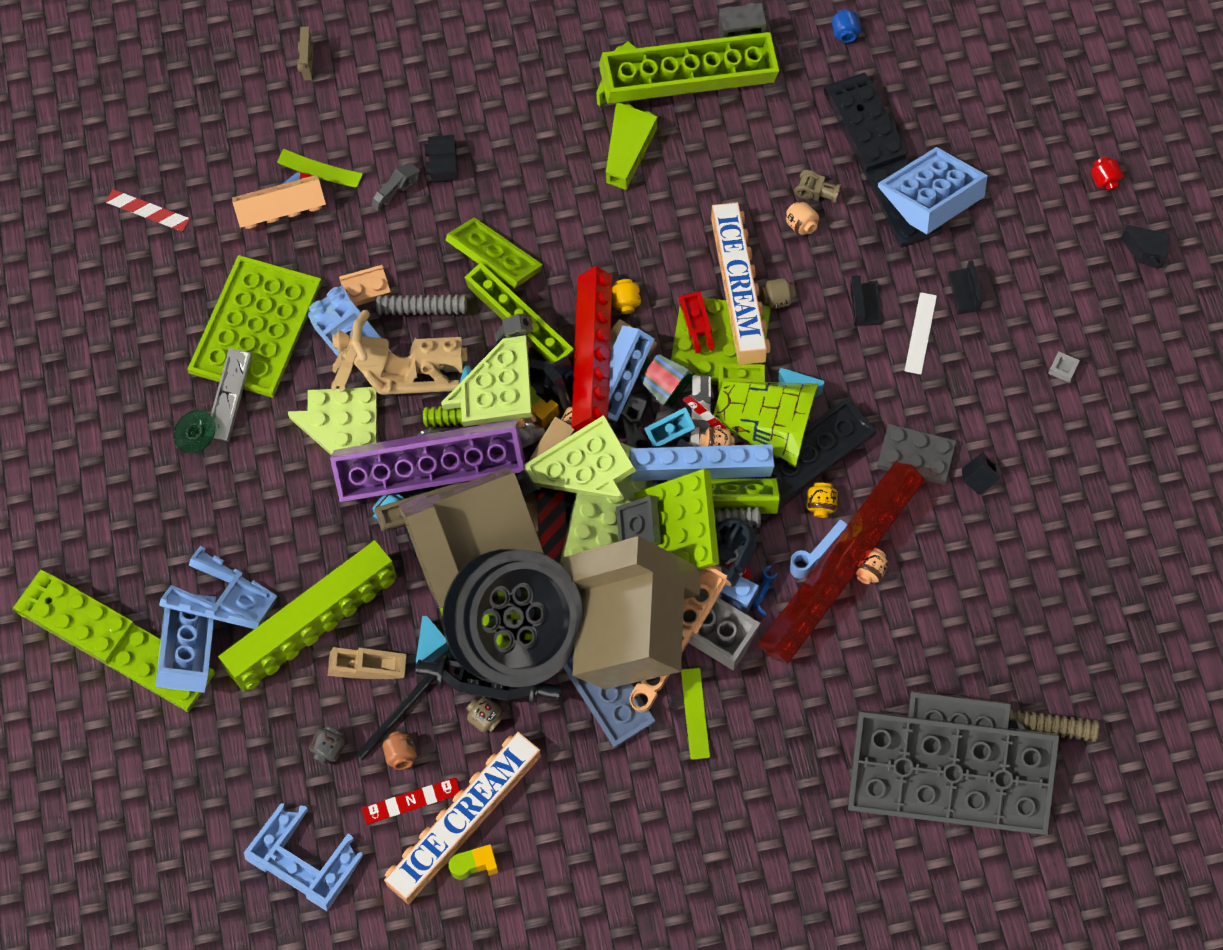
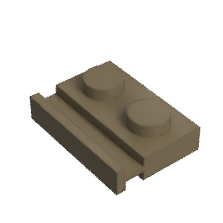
[297,27,313,81]

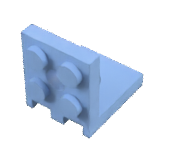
[307,285,381,363]

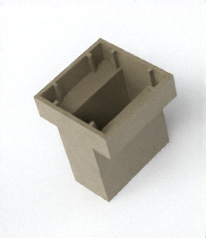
[398,467,544,609]
[563,536,701,689]

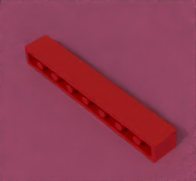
[571,265,612,431]

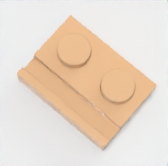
[339,265,391,306]

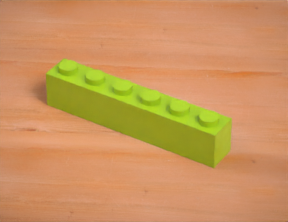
[464,262,575,364]

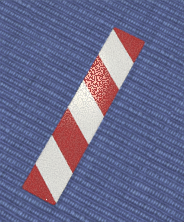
[106,189,189,231]

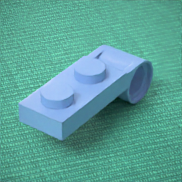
[790,519,848,579]

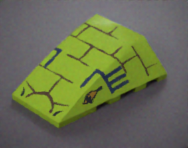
[713,381,819,467]

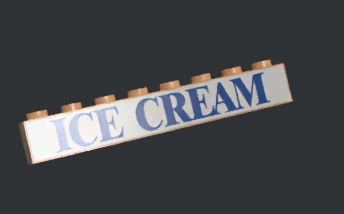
[711,202,770,365]
[384,732,541,905]

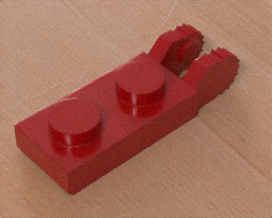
[678,291,714,354]

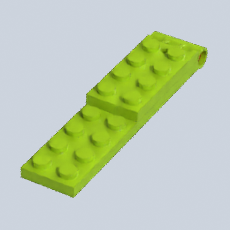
[12,570,215,713]

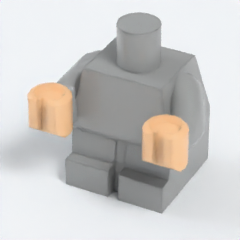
[517,414,545,448]

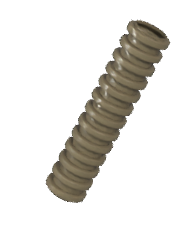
[1009,709,1099,742]

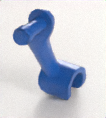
[753,566,778,617]

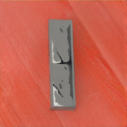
[205,348,253,442]

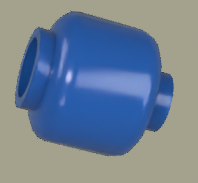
[832,9,861,43]

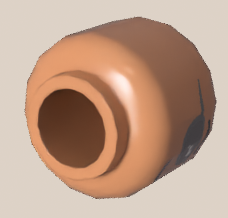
[382,731,417,770]

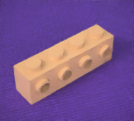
[232,175,326,229]

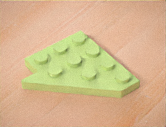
[441,335,533,427]
[288,387,377,455]
[524,415,636,500]

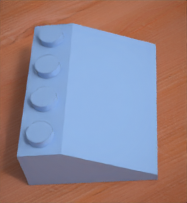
[878,147,988,234]

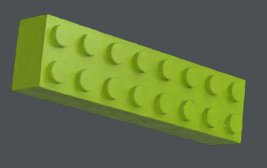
[599,32,779,104]
[218,540,397,693]

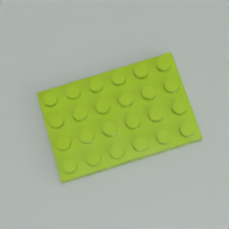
[187,255,322,398]

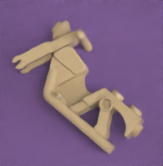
[331,310,468,395]

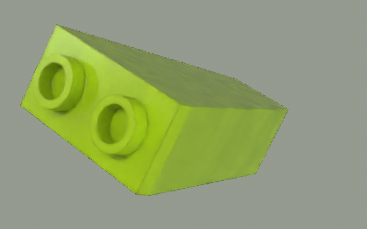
[606,102,657,190]

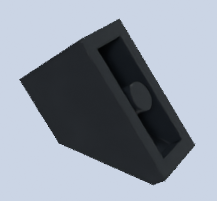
[1121,224,1171,268]

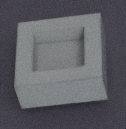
[1048,351,1080,383]

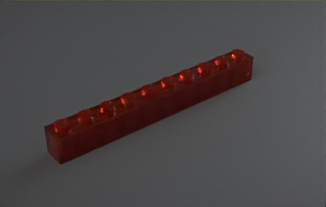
[758,462,925,664]

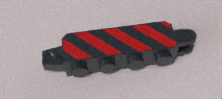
[536,488,571,567]

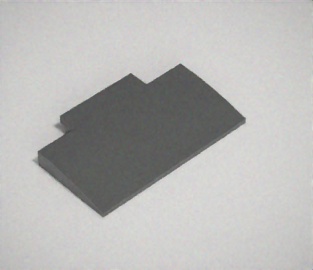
[848,691,1059,835]

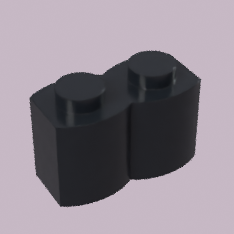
[424,134,458,182]

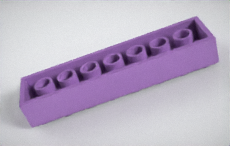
[330,419,526,502]

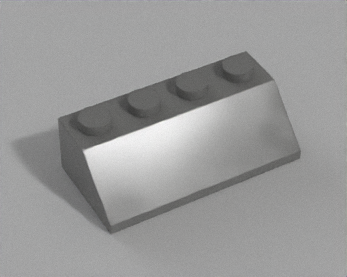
[682,590,760,671]

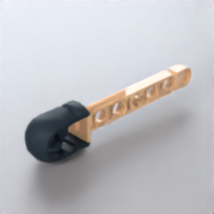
[630,518,756,712]

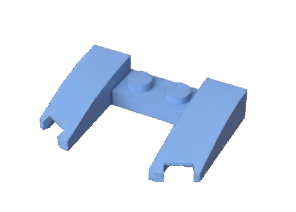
[244,803,363,911]

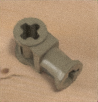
[794,170,842,203]

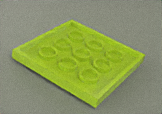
[671,297,771,385]
[634,469,719,570]

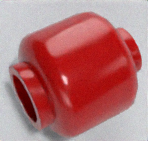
[1090,156,1124,191]

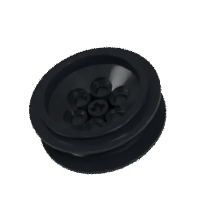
[442,549,583,687]

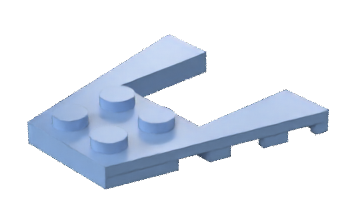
[159,546,277,629]

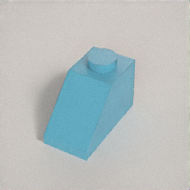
[644,407,696,446]

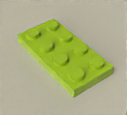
[445,217,543,289]

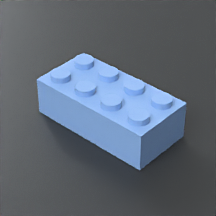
[155,594,216,693]

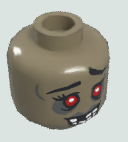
[466,697,503,732]

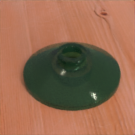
[173,410,216,454]

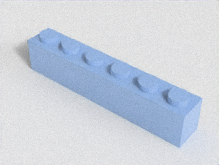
[629,444,774,481]

